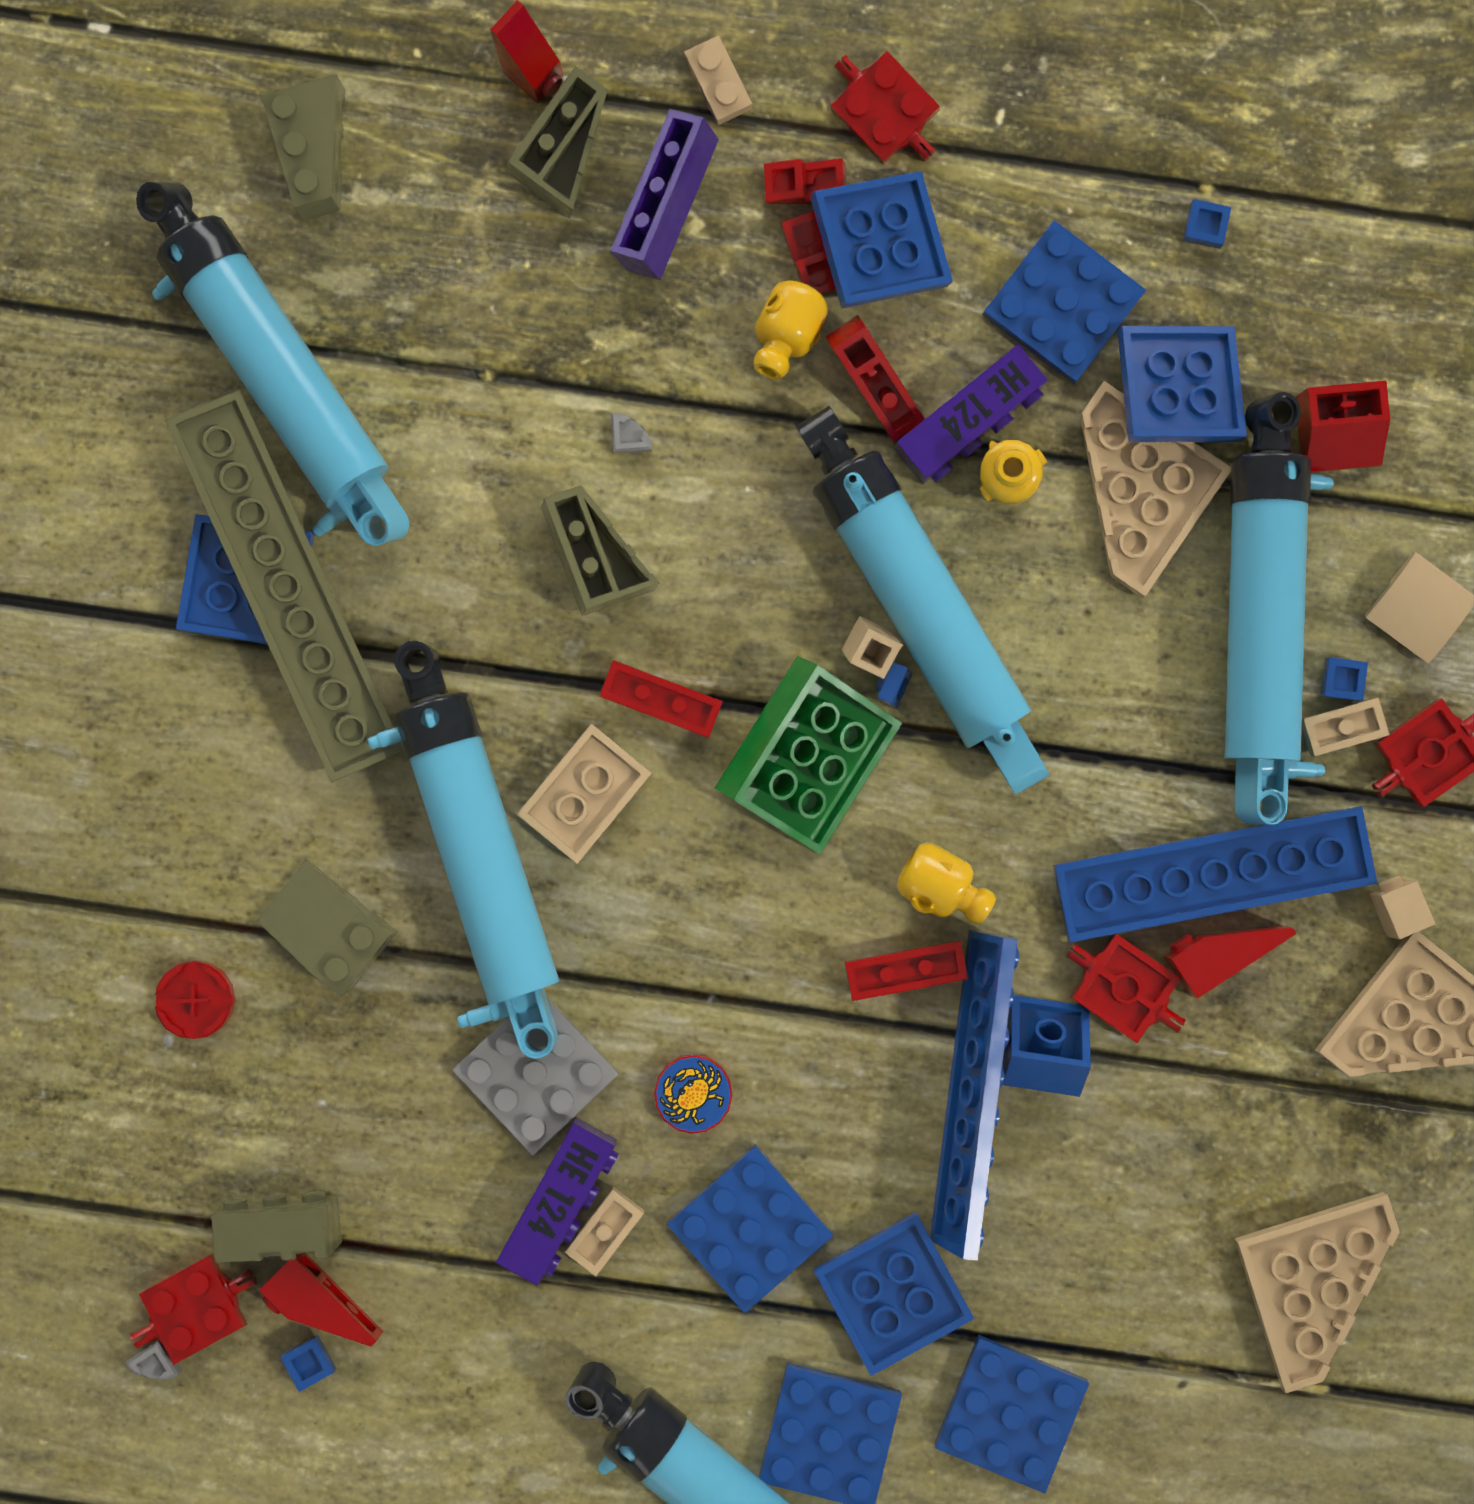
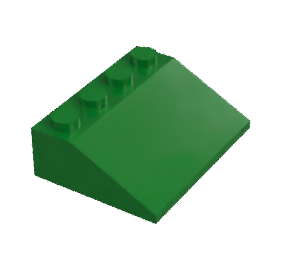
[715,656,902,854]

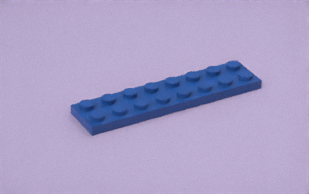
[1053,806,1378,942]
[930,930,1019,1260]

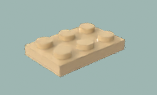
[517,724,652,864]

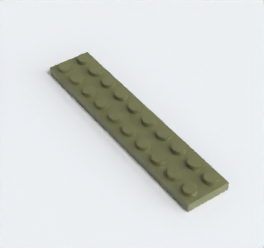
[165,390,404,783]

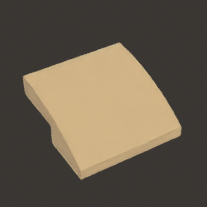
[1365,551,1474,664]

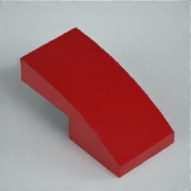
[764,158,847,204]
[780,210,836,294]

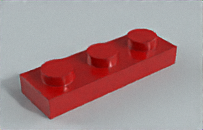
[599,660,723,738]
[844,940,968,1001]

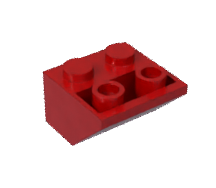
[1295,380,1391,473]

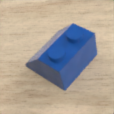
[1002,995,1091,1097]

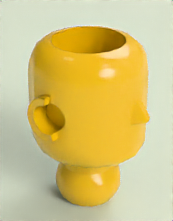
[753,280,828,380]
[979,440,1047,505]
[897,842,996,924]

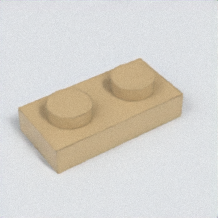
[684,35,752,125]
[1301,698,1390,757]
[565,1187,644,1276]

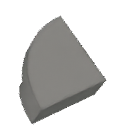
[611,413,652,454]
[125,1340,182,1380]

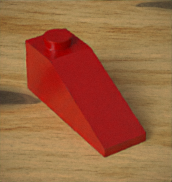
[490,0,563,104]
[825,315,925,442]
[1163,925,1296,999]
[259,1253,383,1347]

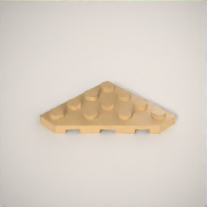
[1079,381,1231,598]
[1315,932,1474,1077]
[1234,1192,1400,1393]

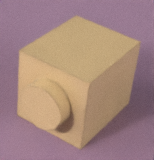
[841,616,903,679]
[1369,876,1436,940]

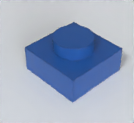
[1182,199,1232,249]
[1320,657,1368,702]
[876,662,912,709]
[280,1334,337,1392]

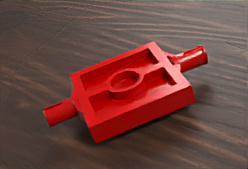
[830,51,940,165]
[1372,698,1474,807]
[1066,934,1186,1043]
[130,1254,257,1365]

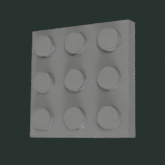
[452,995,619,1156]

